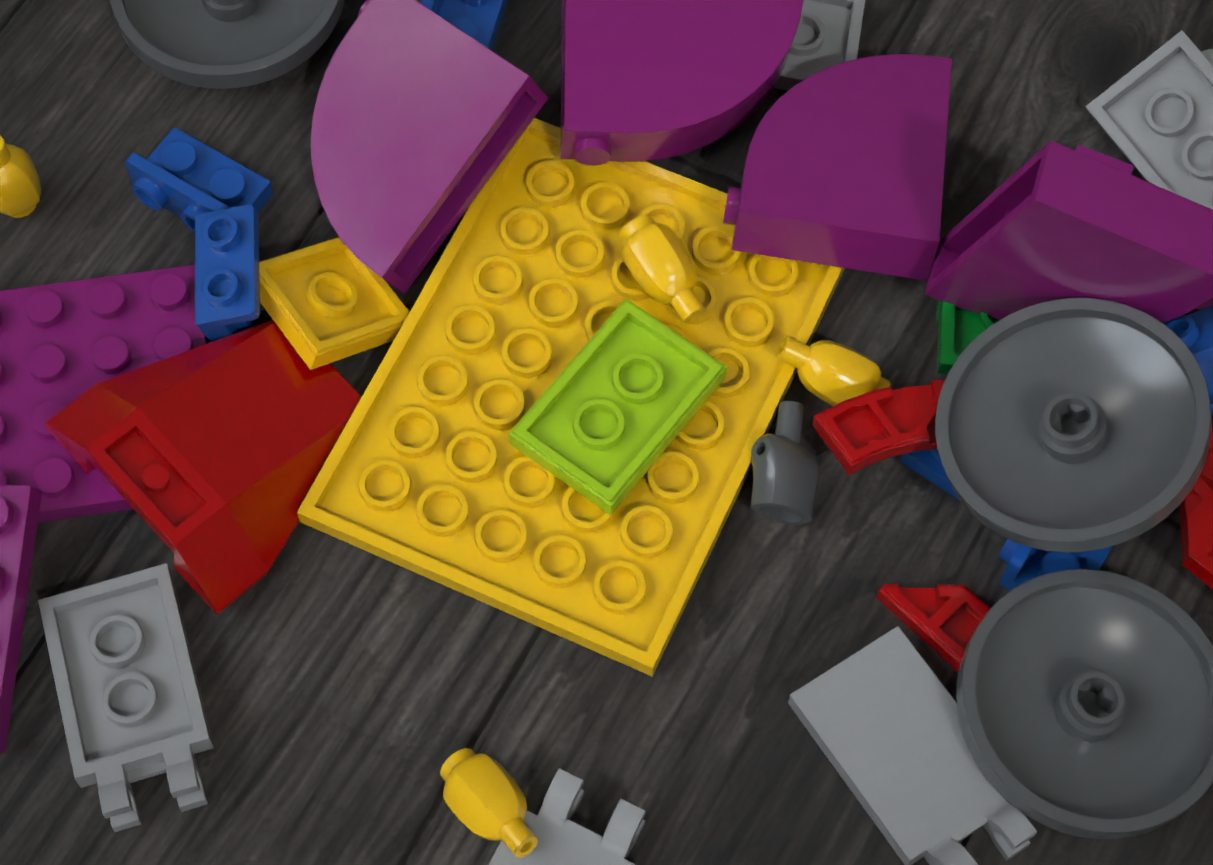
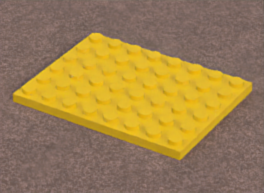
[297,118,845,676]

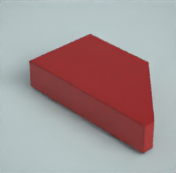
[876,584,991,673]

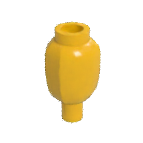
[0,136,41,218]
[619,214,705,323]
[776,335,890,406]
[440,748,538,858]

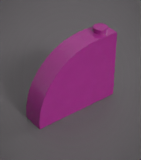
[311,0,548,294]
[560,0,803,166]
[723,54,952,281]
[925,140,1213,323]

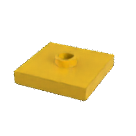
[259,237,409,370]

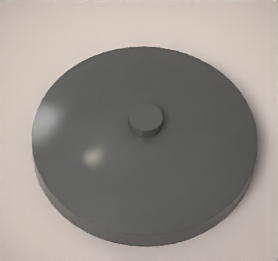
[110,0,344,89]
[935,298,1212,552]
[956,569,1213,839]

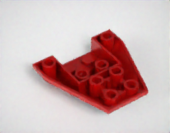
[45,320,362,616]

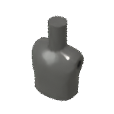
[751,401,819,525]

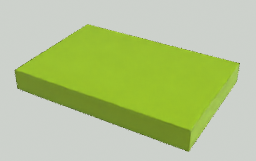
[508,298,727,515]

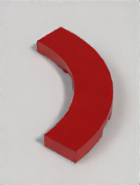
[812,380,945,475]

